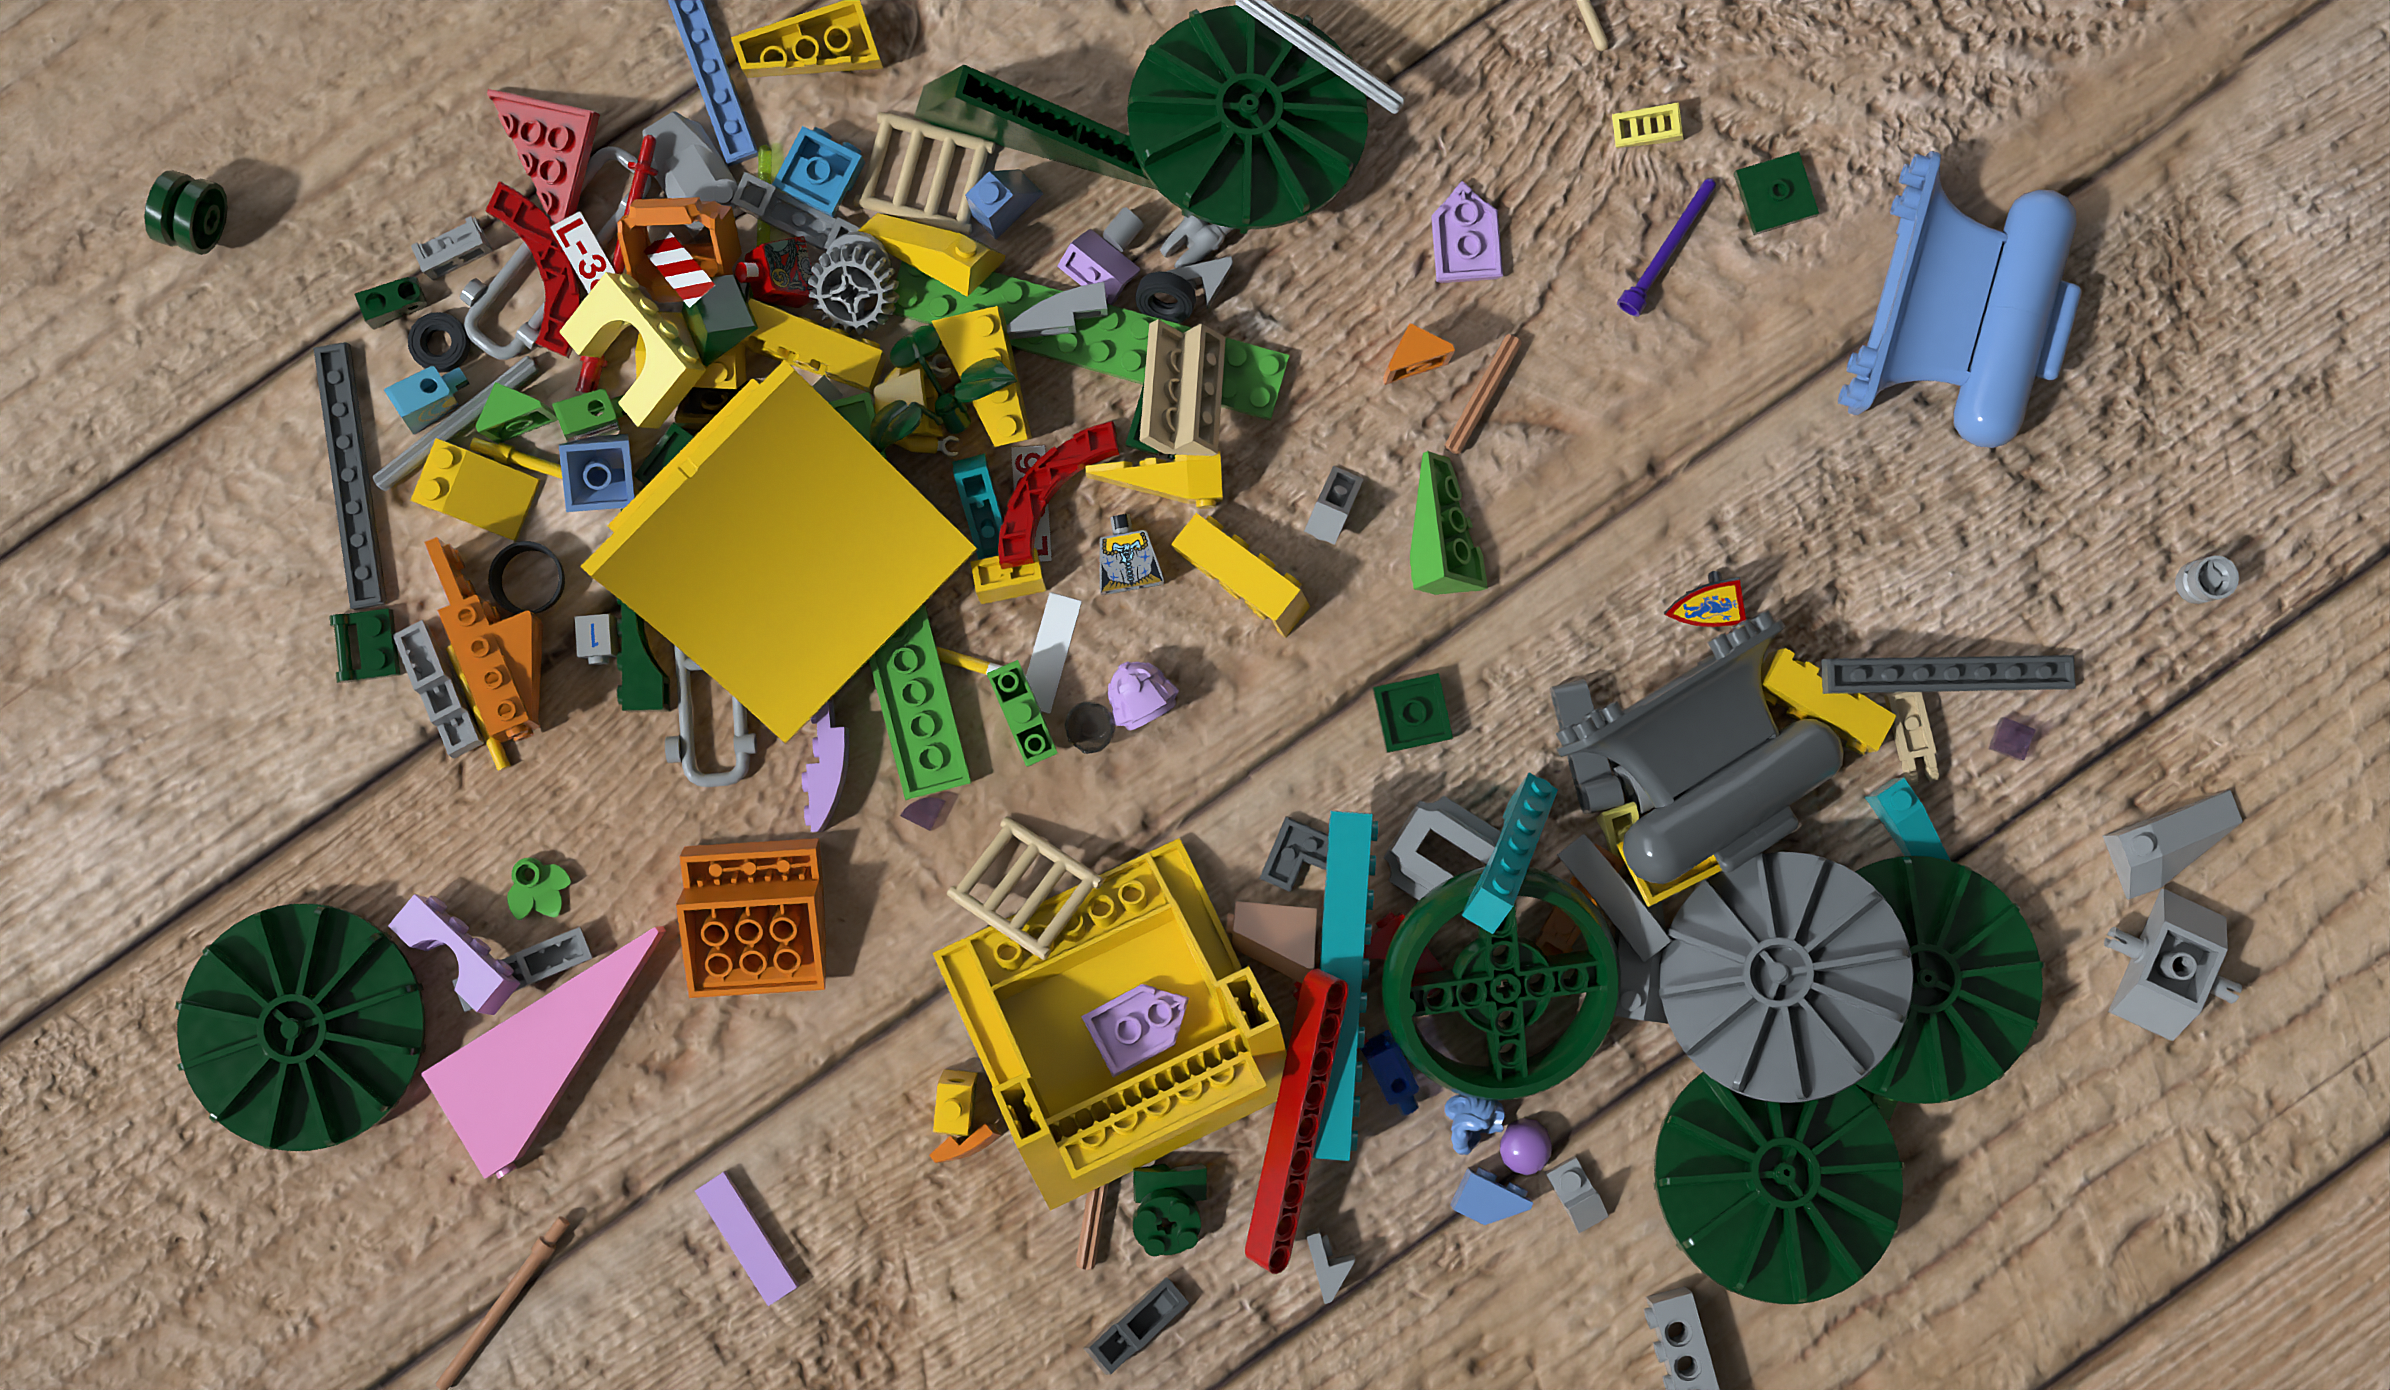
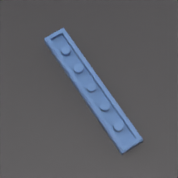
[668,0,760,167]

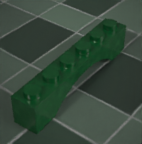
[616,509,670,713]

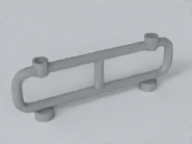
[460,146,651,360]
[665,645,757,787]

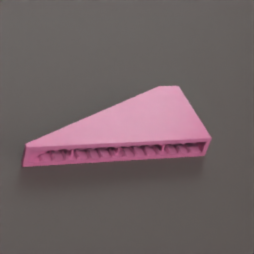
[421,926,666,1179]

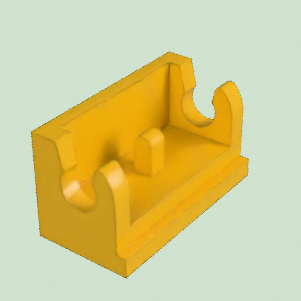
[970,548,1046,605]

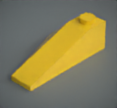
[858,213,1006,297]
[1085,451,1223,509]

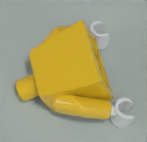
[874,354,959,458]

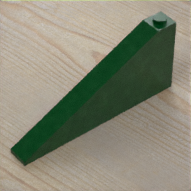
[914,65,1157,190]

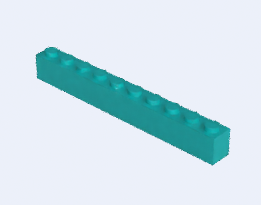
[1313,810,1378,1161]

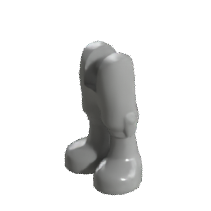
[1160,215,1251,269]

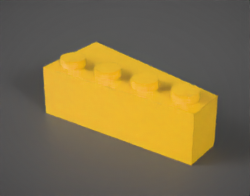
[1761,648,1896,755]

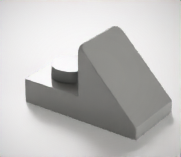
[1166,256,1233,309]
[1545,1156,1609,1233]
[1305,1228,1355,1304]

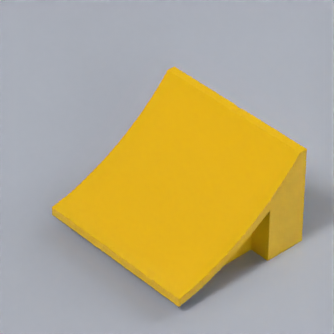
[580,359,978,744]
[933,838,1287,1211]

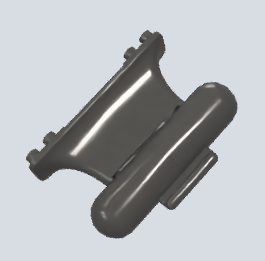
[1555,610,1843,884]

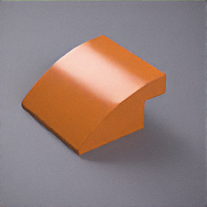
[676,838,826,998]

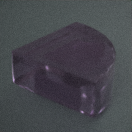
[900,797,946,831]

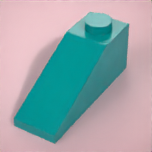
[952,453,1003,560]
[1865,777,1950,861]

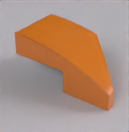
[929,1123,1001,1163]

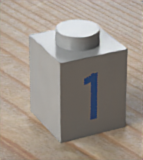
[575,614,619,665]

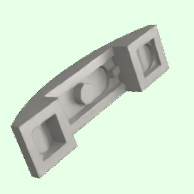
[731,172,860,252]
[1557,834,1671,962]

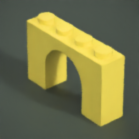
[559,272,706,429]

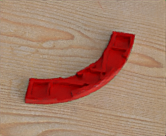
[485,181,581,359]
[998,421,1120,569]

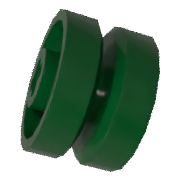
[144,170,228,255]

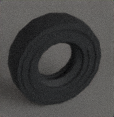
[1136,271,1196,323]
[408,312,471,373]

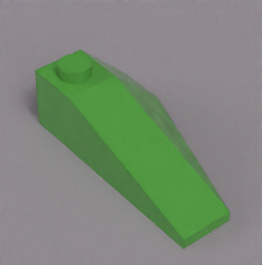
[1410,451,1488,595]

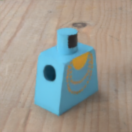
[384,366,470,435]

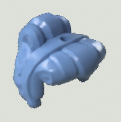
[1445,1094,1505,1155]

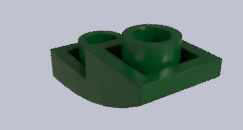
[1133,1163,1207,1203]

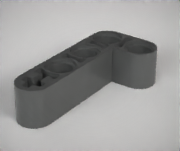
[1550,679,1624,814]

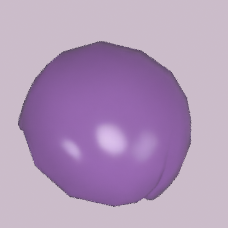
[1500,1118,1552,1175]

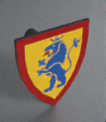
[1664,571,1746,627]

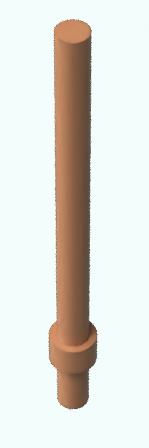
[435,1216,570,1390]

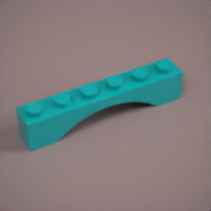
[1462,772,1558,934]

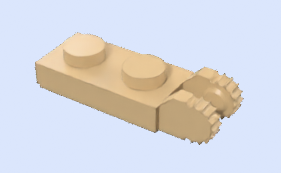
[1884,692,1939,786]

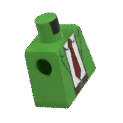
[552,389,627,442]

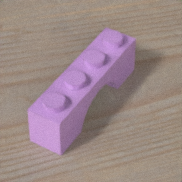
[388,894,521,1015]

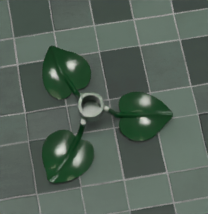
[870,325,1017,453]

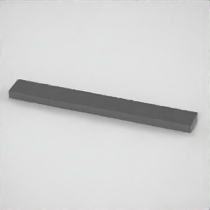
[313,342,387,610]
[1821,655,2076,694]

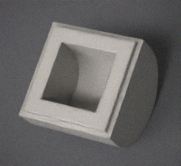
[1103,207,1144,252]

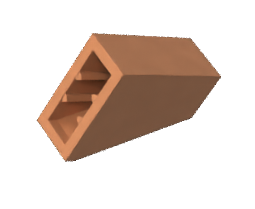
[1226,901,1317,983]

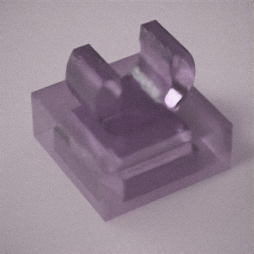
[1988,717,2036,761]

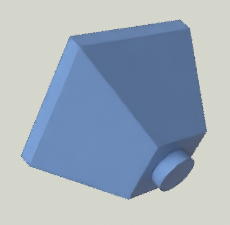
[559,434,635,512]

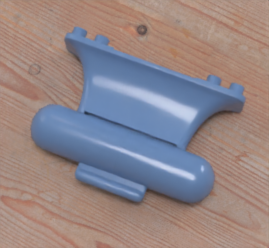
[1838,151,2081,448]

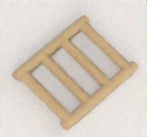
[853,112,996,236]
[947,816,1104,960]

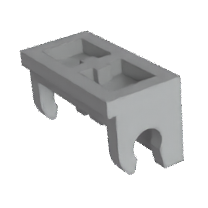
[411,216,493,281]

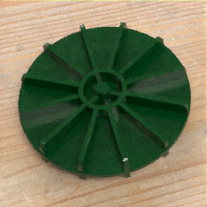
[1127,5,1368,234]
[1854,856,2045,1104]
[175,904,426,1151]
[1653,1072,1905,1305]

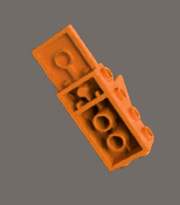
[424,537,543,742]

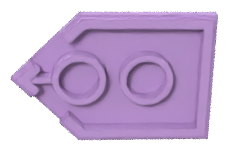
[1431,181,1503,283]
[1081,984,1189,1078]

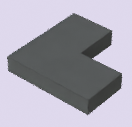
[1259,817,1328,892]

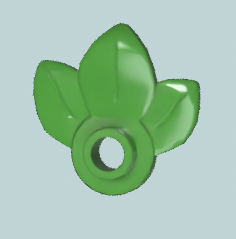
[507,857,572,920]

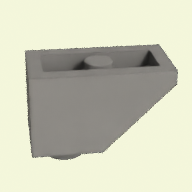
[1304,466,1364,545]

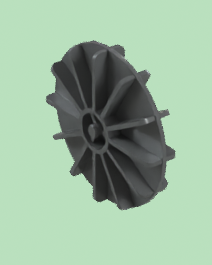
[1659,852,1914,1103]

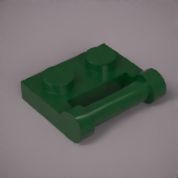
[329,608,401,683]

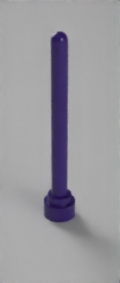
[1617,178,1716,317]

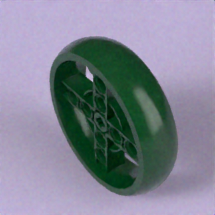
[1382,867,1621,1100]

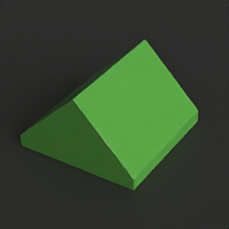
[476,382,558,444]

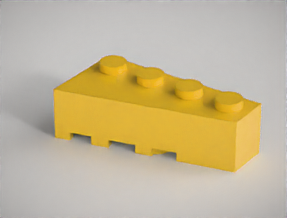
[731,0,883,78]
[741,298,887,394]
[932,306,1032,447]
[1171,513,1310,638]

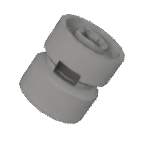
[2175,555,2239,604]

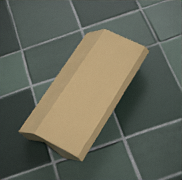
[1140,319,1226,456]

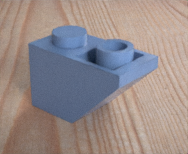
[1450,1167,1533,1225]

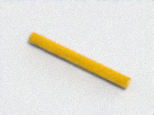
[446,645,511,771]

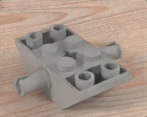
[2104,889,2242,1041]

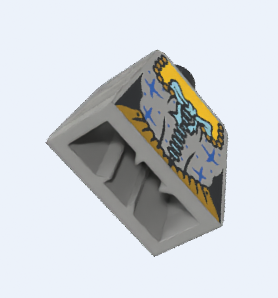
[1100,514,1164,595]

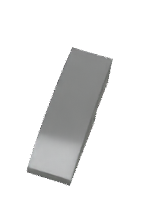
[1007,282,1108,339]

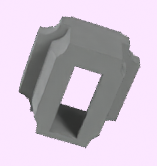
[1383,796,1501,901]

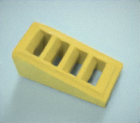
[1612,102,1684,148]

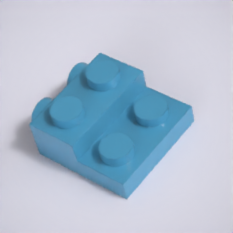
[772,126,866,218]

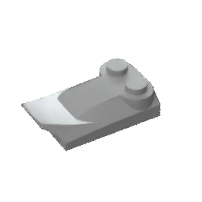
[643,111,745,242]

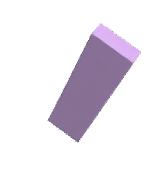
[695,1170,799,1306]

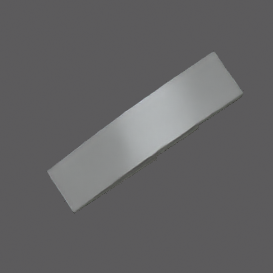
[393,620,484,759]
[452,927,593,1012]

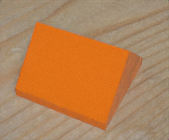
[1383,323,1455,385]

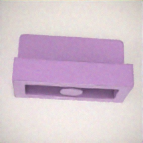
[1057,229,1140,305]

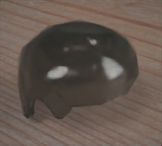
[1064,700,1116,754]

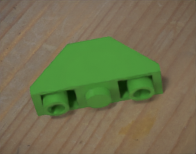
[987,660,1058,767]

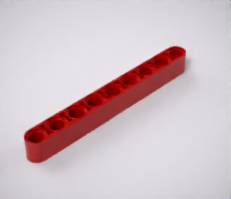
[1245,968,1349,1274]

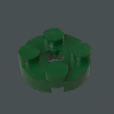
[1132,1189,1201,1257]

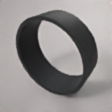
[488,541,565,614]

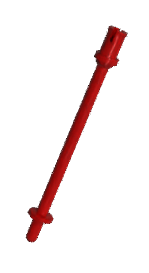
[575,135,658,394]

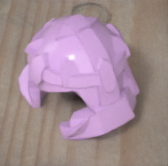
[1108,661,1179,731]

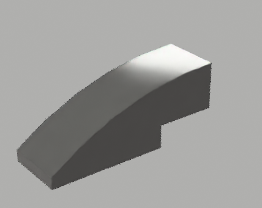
[1083,1277,1189,1375]

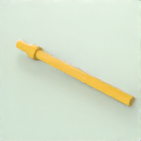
[470,437,641,497]

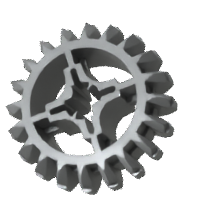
[808,243,899,335]

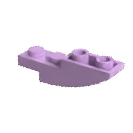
[802,697,850,832]

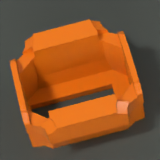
[617,197,742,303]

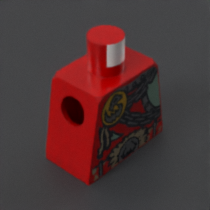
[735,236,815,308]

